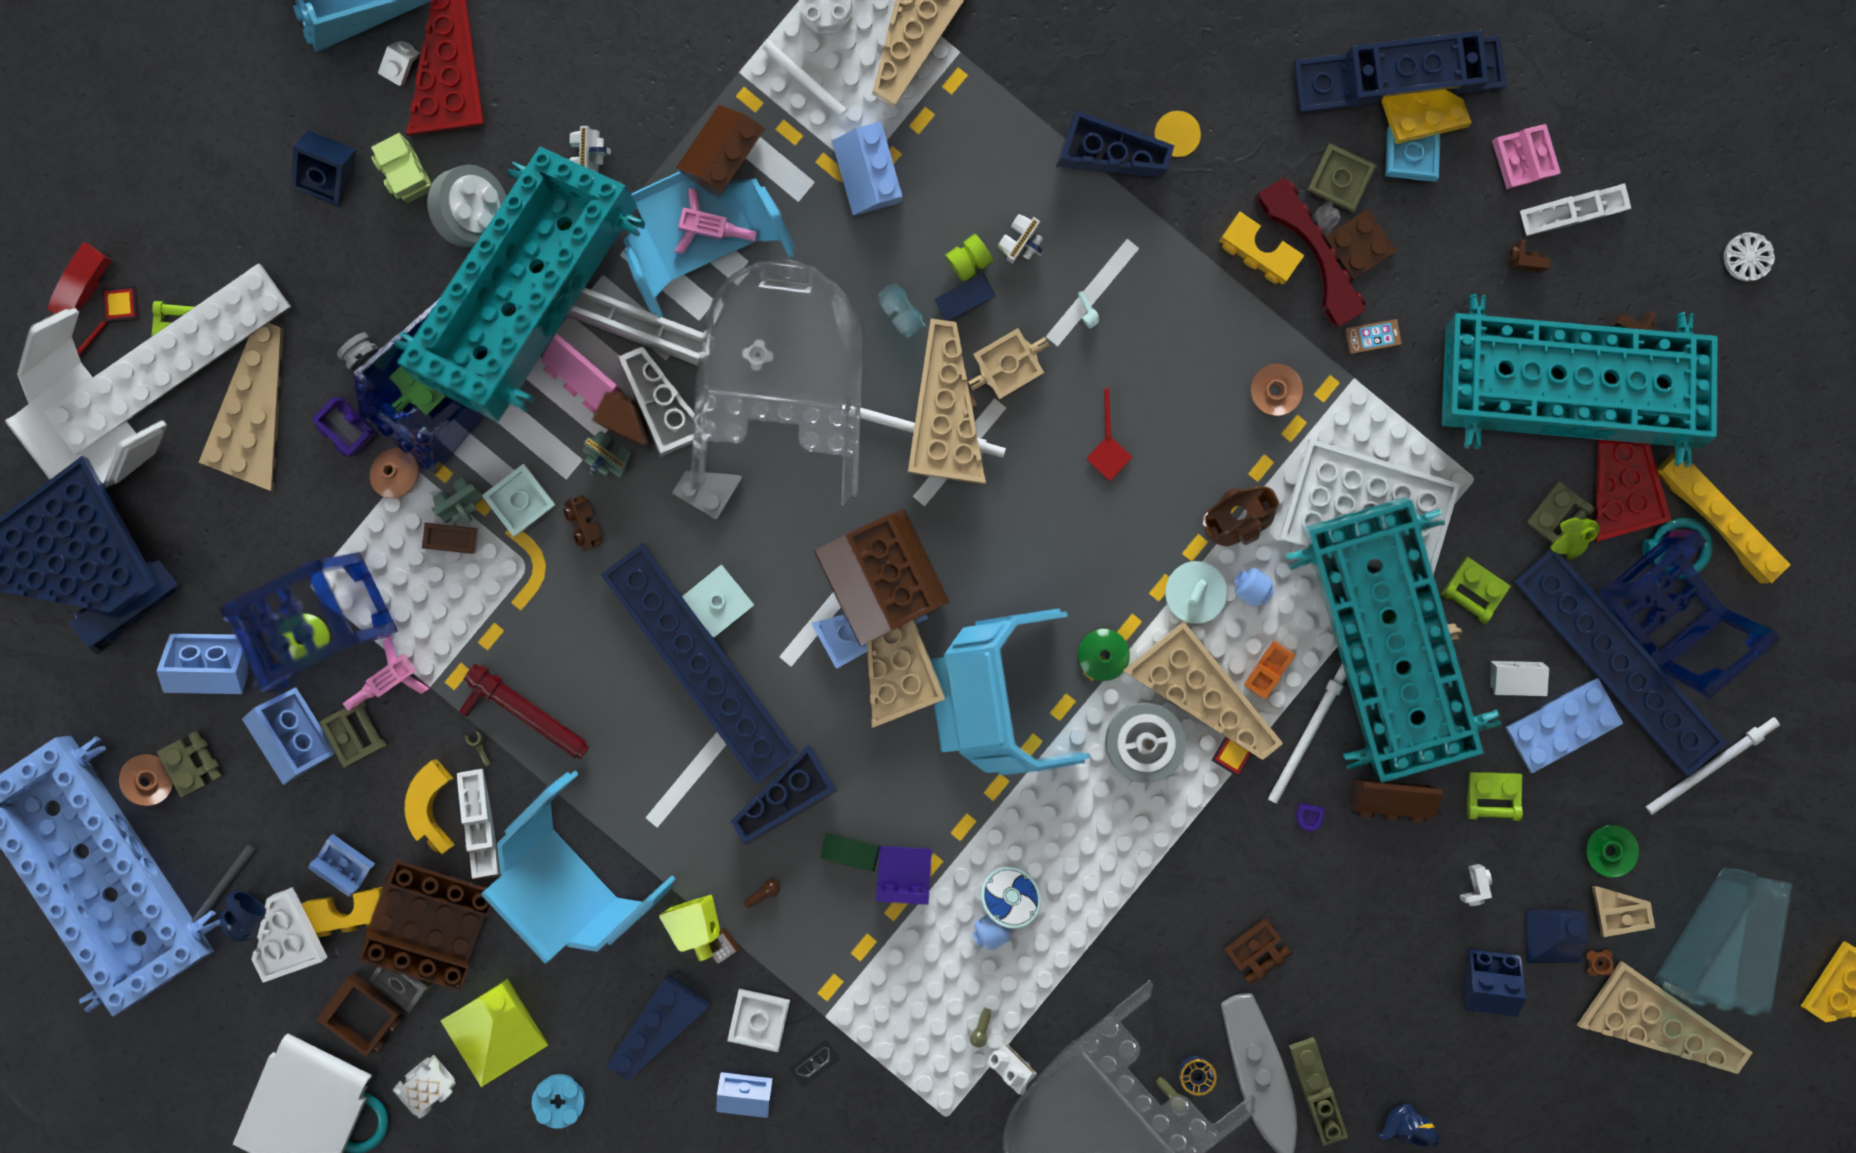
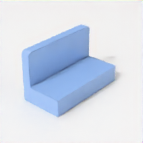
[716,1072,773,1118]

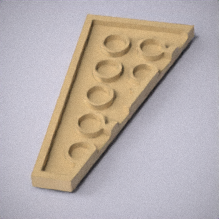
[199,323,284,492]
[867,619,946,728]

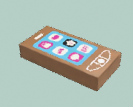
[1344,319,1402,355]

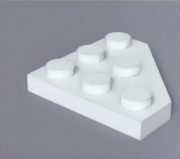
[251,887,327,983]

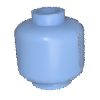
[1234,568,1274,607]
[972,915,1013,951]

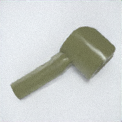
[465,731,491,767]

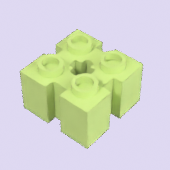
[371,133,432,204]

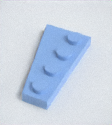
[811,614,928,669]

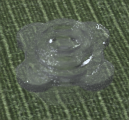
[1313,200,1340,230]

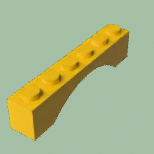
[1657,453,1790,584]

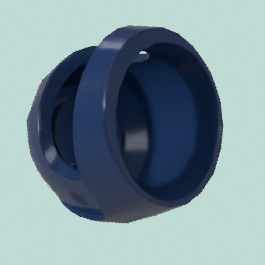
[220,891,266,942]

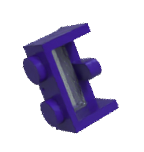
[312,397,378,456]

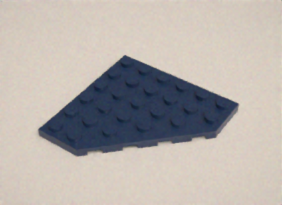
[0,456,157,614]

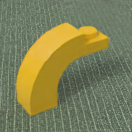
[405,759,455,854]

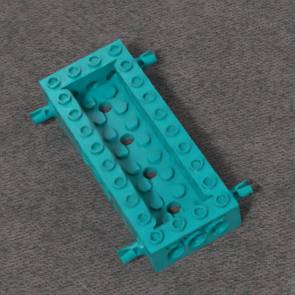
[395,147,645,422]
[1442,294,1718,467]
[1285,497,1501,783]

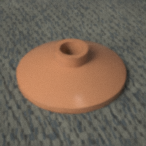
[1251,364,1303,416]
[370,448,419,499]
[119,754,173,806]

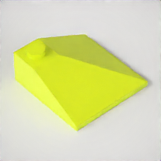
[440,979,548,1087]

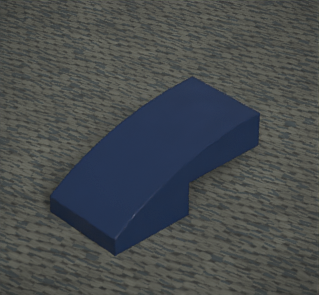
[934,273,996,321]

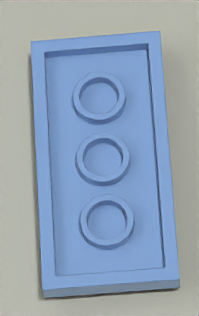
[1505,678,1623,773]

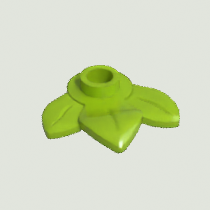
[1550,518,1600,560]

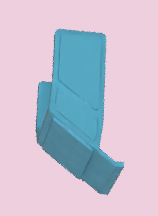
[623,172,795,319]
[930,608,1090,775]
[481,771,675,964]

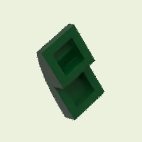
[820,833,880,871]

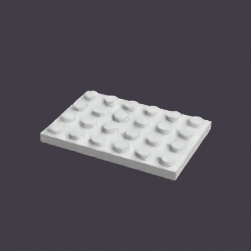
[1279,439,1460,575]

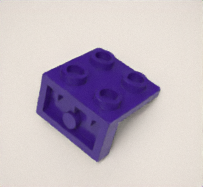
[876,845,932,905]

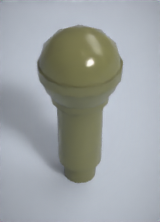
[970,1007,992,1048]
[1155,1076,1188,1112]

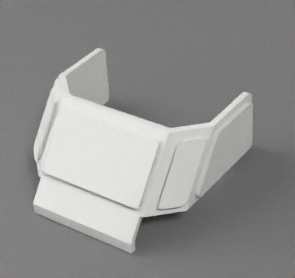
[5,308,167,488]

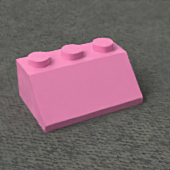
[540,334,623,414]

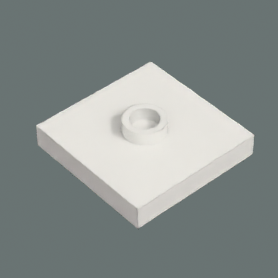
[727,988,790,1052]

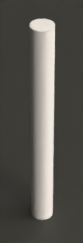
[762,41,847,117]

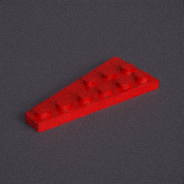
[406,0,485,136]
[1594,375,1672,542]

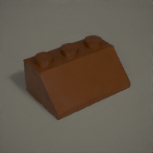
[676,105,765,198]
[592,390,652,449]
[1351,778,1443,823]

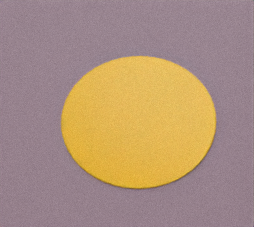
[1155,111,1201,157]

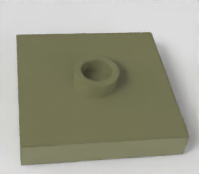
[1306,143,1376,213]

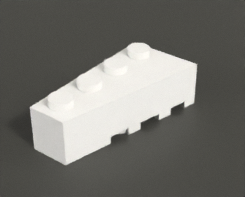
[618,347,709,457]

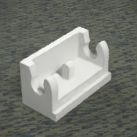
[1490,661,1549,696]

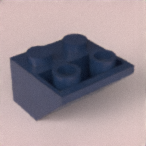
[1464,949,1526,1017]

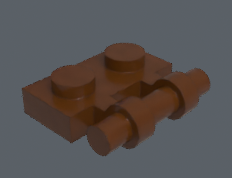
[1224,918,1292,985]

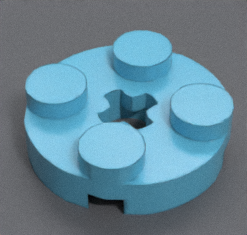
[532,1074,585,1128]

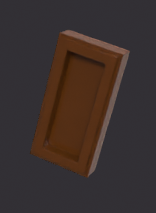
[422,522,478,554]

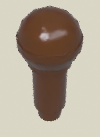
[743,879,780,908]

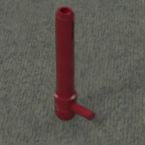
[459,663,589,760]

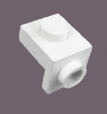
[378,41,420,86]
[1460,864,1492,906]

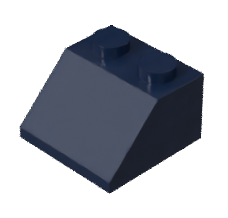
[290,130,356,206]

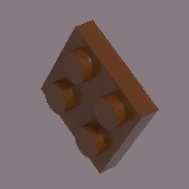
[1324,209,1396,281]

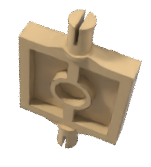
[968,328,1049,400]

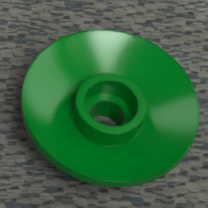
[1078,629,1130,681]
[1586,825,1639,878]

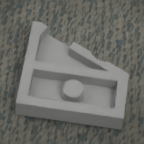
[672,471,743,520]

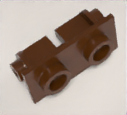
[563,495,603,552]

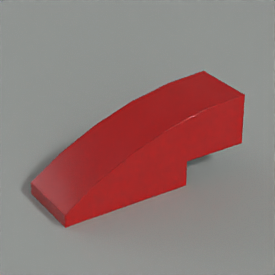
[47,242,112,315]

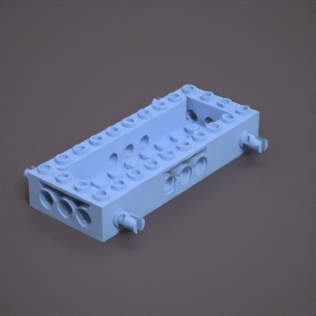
[0,736,220,1017]

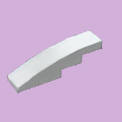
[1520,183,1631,236]
[457,769,500,881]

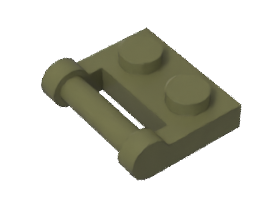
[1525,481,1596,544]
[319,701,387,768]

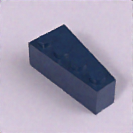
[1055,110,1175,178]
[69,560,181,655]
[731,744,838,845]
[606,974,711,1081]

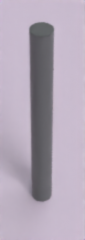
[192,844,256,923]

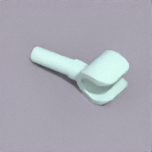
[1078,291,1099,329]

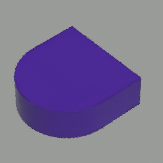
[1296,802,1325,831]

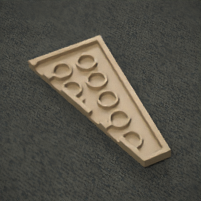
[872,0,965,108]
[908,319,986,485]
[1123,622,1283,760]
[1577,961,1753,1074]

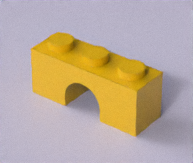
[1219,212,1304,285]
[301,887,382,937]

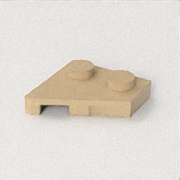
[1592,886,1655,937]

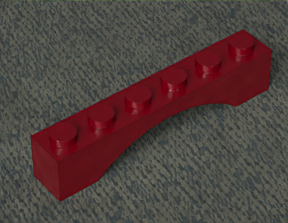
[1255,177,1366,329]

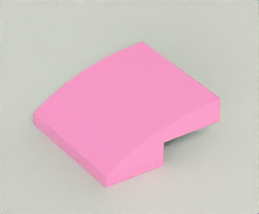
[1492,124,1561,189]

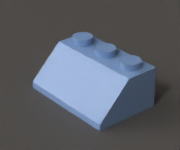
[832,121,903,216]
[157,634,249,694]
[242,687,336,785]

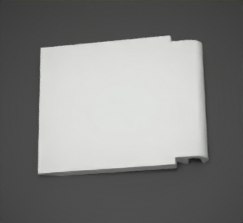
[233,1034,372,1153]

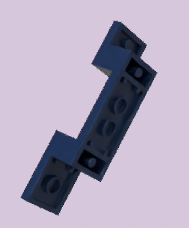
[1293,30,1507,113]

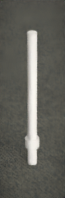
[853,406,1006,458]
[1268,664,1346,804]
[1646,717,1780,815]

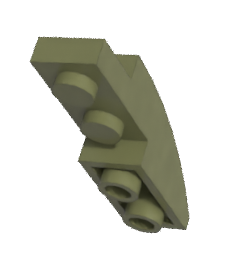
[1289,1037,1348,1146]

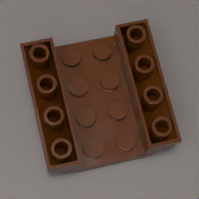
[813,509,950,646]
[358,860,492,991]

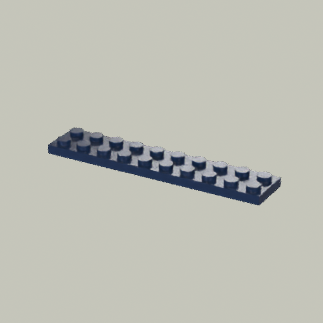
[600,543,799,784]
[1513,548,1727,777]

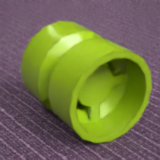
[945,234,994,282]

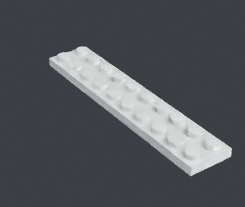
[44,264,291,455]

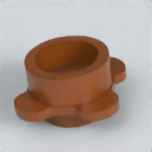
[1586,949,1614,977]

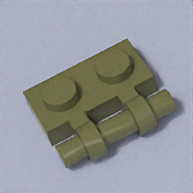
[157,731,222,798]

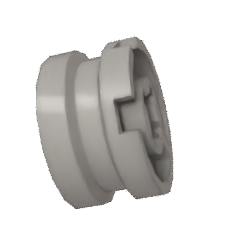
[337,332,379,372]

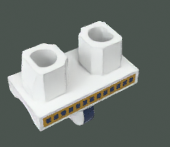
[569,126,611,173]
[998,214,1044,264]
[987,1043,1037,1095]

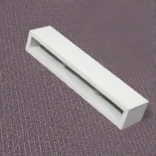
[567,288,715,369]

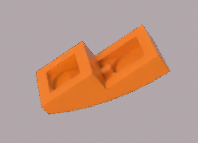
[1244,639,1296,699]

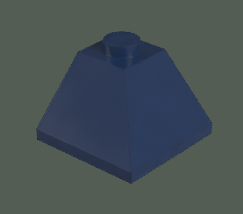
[1526,910,1587,963]

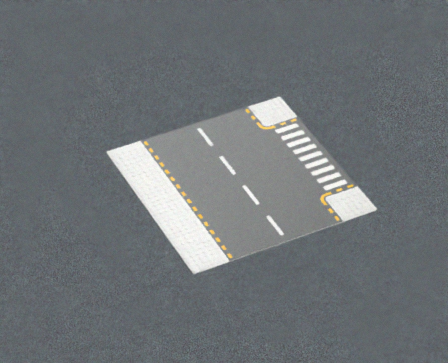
[311,0,1474,1116]

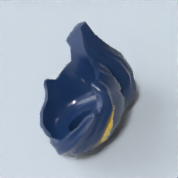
[1377,1104,1440,1147]

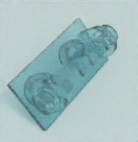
[877,284,925,338]

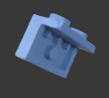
[308,834,375,897]

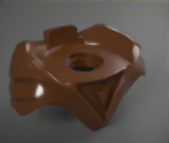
[1203,486,1279,547]

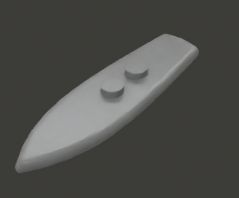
[1221,993,1297,1153]

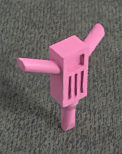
[674,188,757,255]
[343,636,429,711]

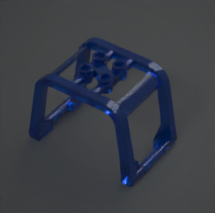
[1600,530,1780,698]
[219,552,399,693]

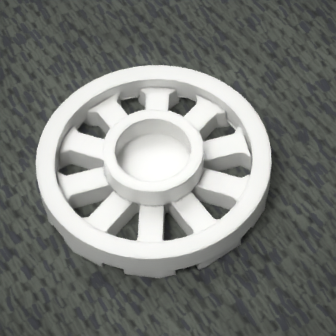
[1724,233,1775,282]

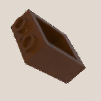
[316,973,404,1057]

